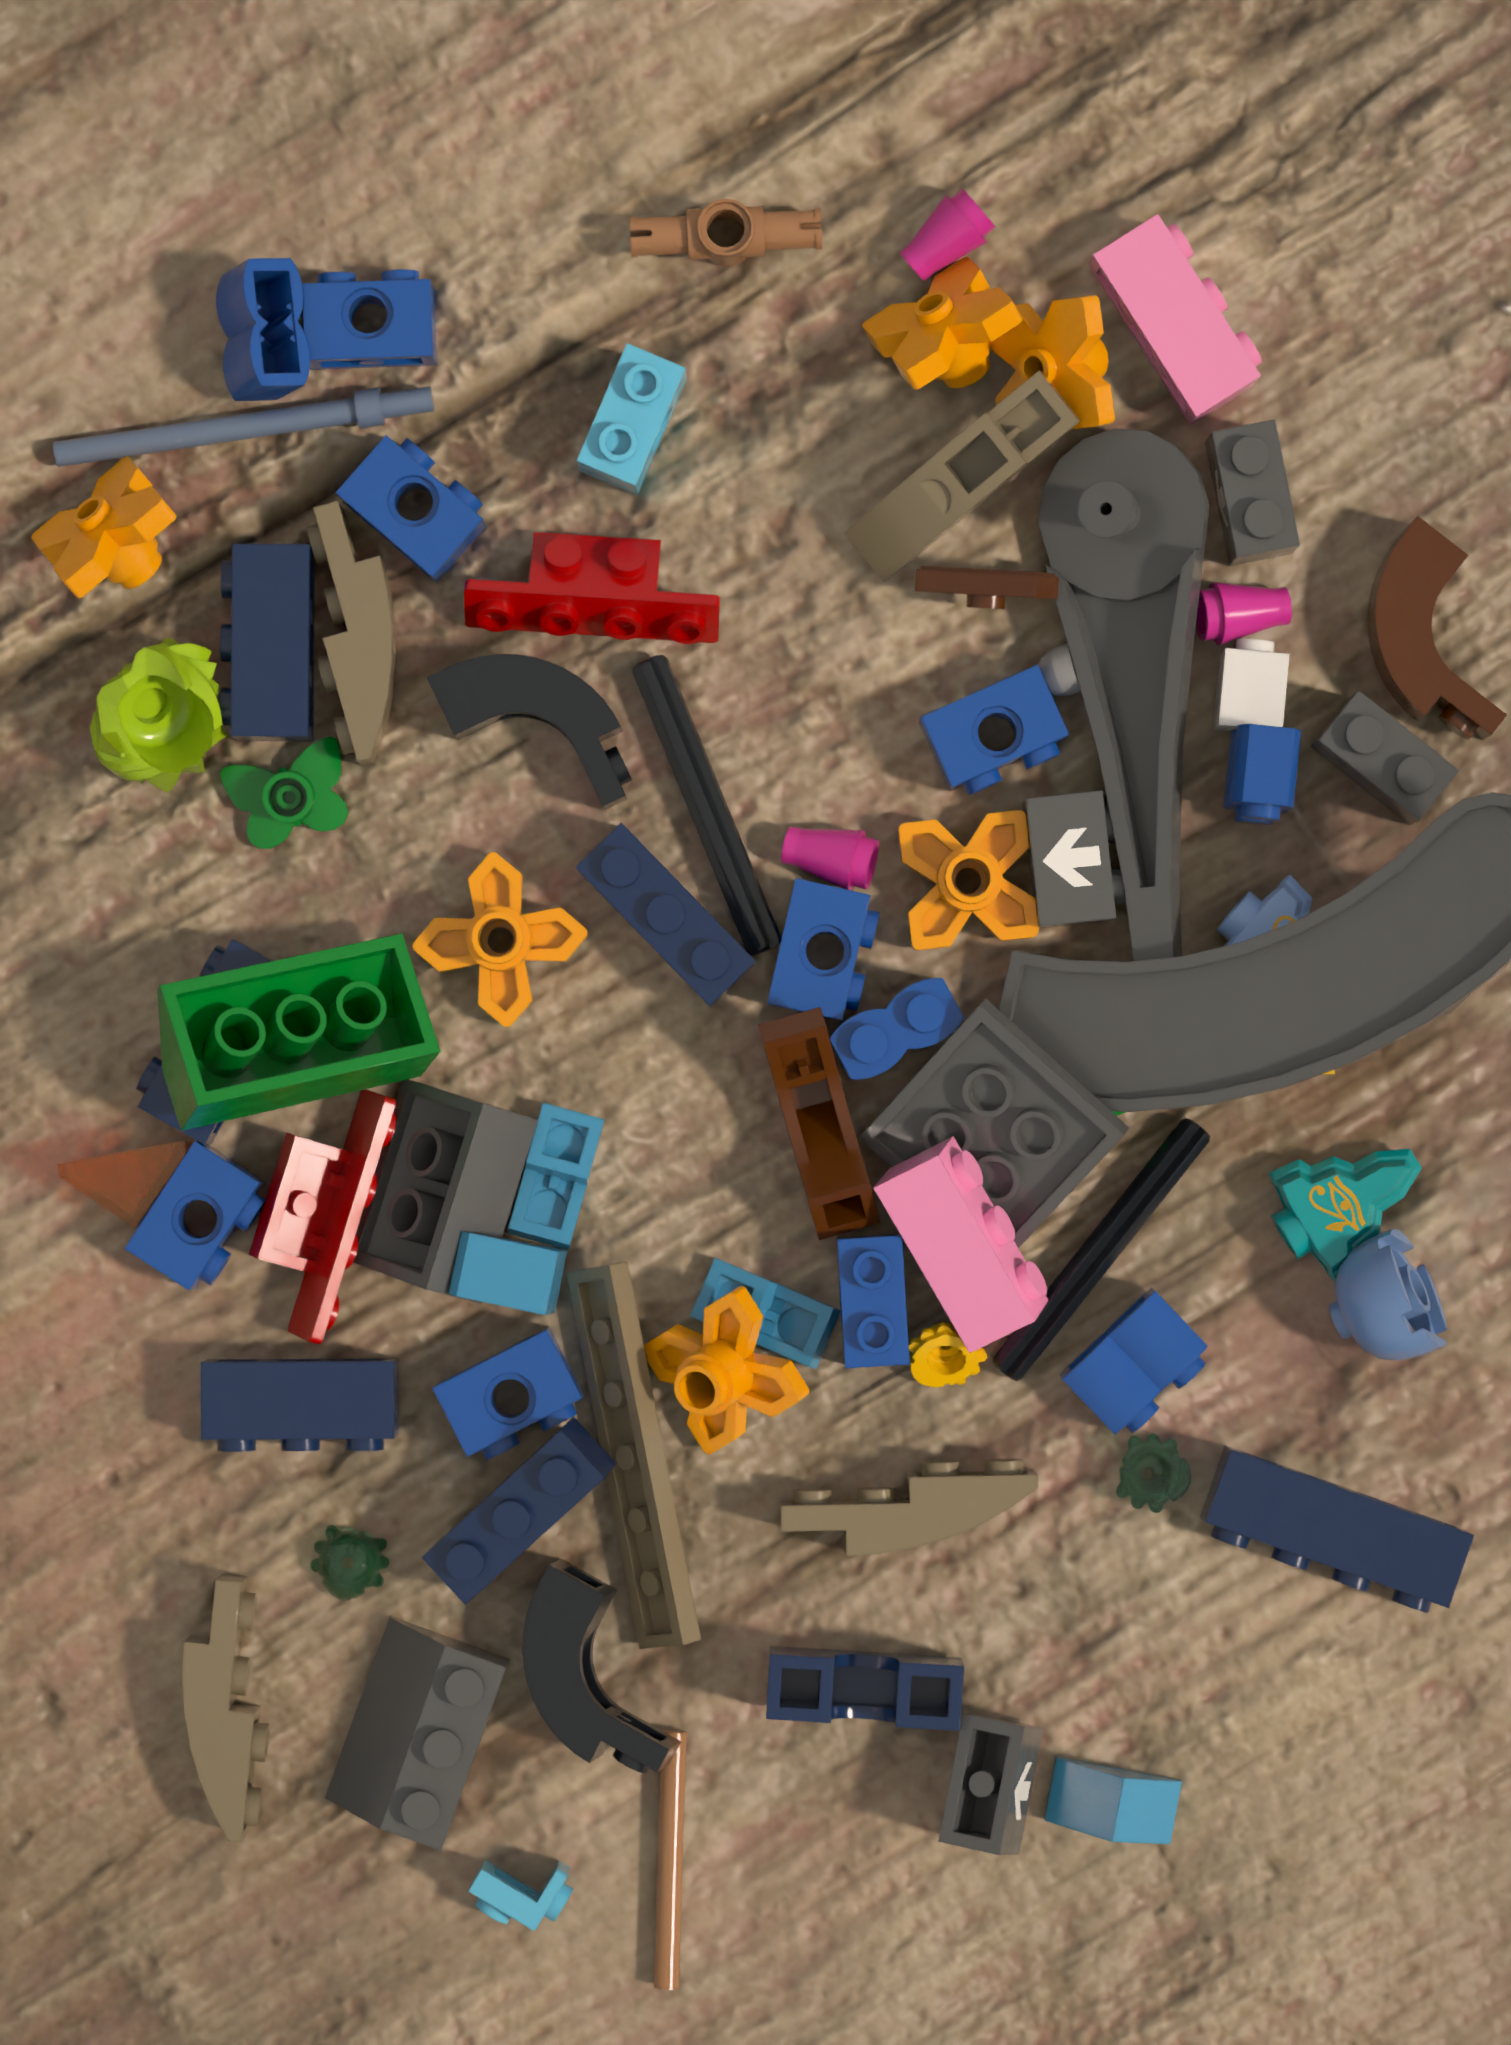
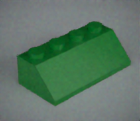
[157,933,441,1131]

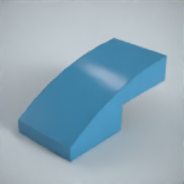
[508,1103,604,1250]
[690,1258,841,1369]

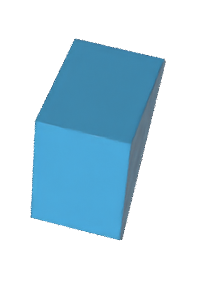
[448,1231,568,1315]
[1044,1756,1182,1844]

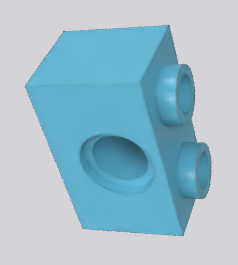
[576,343,687,496]

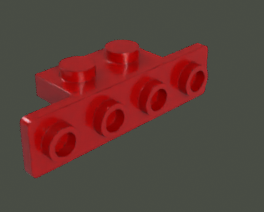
[464,532,720,644]
[249,1089,396,1345]

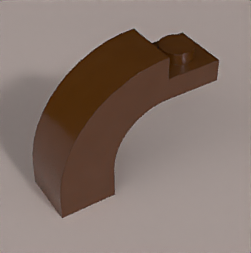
[1367,516,1507,740]
[758,1007,881,1240]

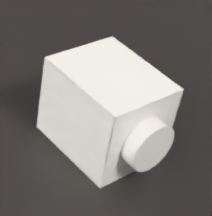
[1213,639,1290,731]

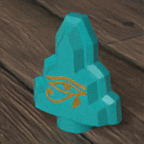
[1268,1149,1422,1282]

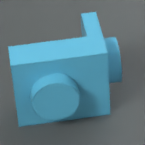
[468,1860,574,1931]

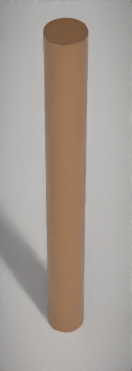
[654,1729,687,1990]

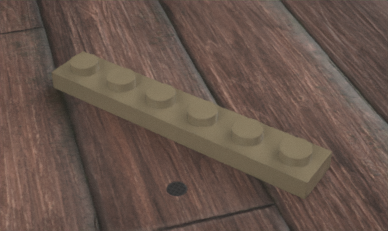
[566,1261,701,1649]

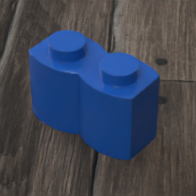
[216,258,310,401]
[1223,724,1301,825]
[830,978,964,1080]
[1060,1287,1208,1434]

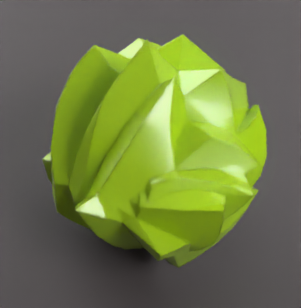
[90,638,227,793]

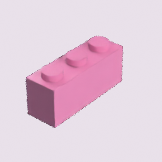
[1089,214,1262,426]
[874,1136,1049,1353]

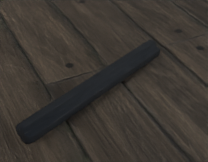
[633,655,782,955]
[993,1118,1210,1381]

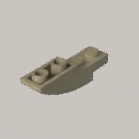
[845,371,1081,582]
[307,501,396,766]
[781,1459,1038,1556]
[182,1574,270,1842]

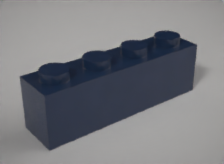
[1200,1445,1474,1613]

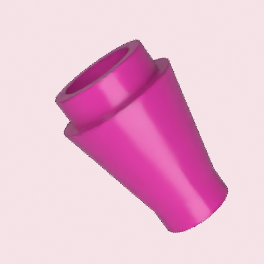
[899,188,996,281]
[1196,582,1292,645]
[781,826,879,891]

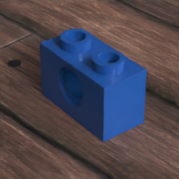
[302,269,437,370]
[335,435,486,584]
[919,664,1069,796]
[767,878,880,1022]
[124,1141,266,1291]
[836,1234,910,1368]
[432,1327,584,1461]

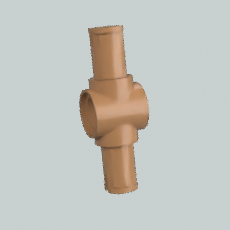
[629,198,822,267]

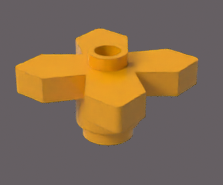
[862,257,1022,390]
[988,295,1115,429]
[31,456,176,599]
[898,810,1039,951]
[412,852,588,1027]
[644,1286,809,1454]

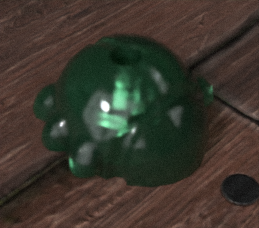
[1116,1433,1192,1513]
[310,1525,390,1600]

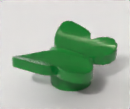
[220,737,349,849]

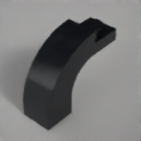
[427,654,632,810]
[522,1559,681,1773]

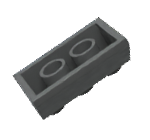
[353,1079,538,1303]
[325,1616,510,1851]

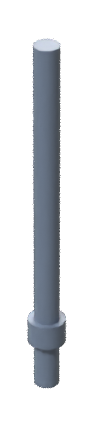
[53,386,434,467]

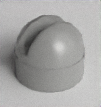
[1038,643,1081,696]

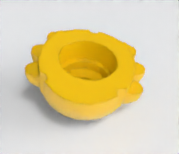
[908,1322,987,1387]

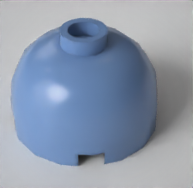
[1329,1229,1447,1361]

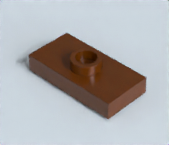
[915,566,1059,609]

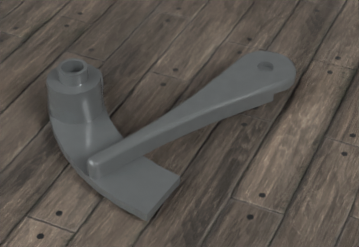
[999,428,1511,1112]

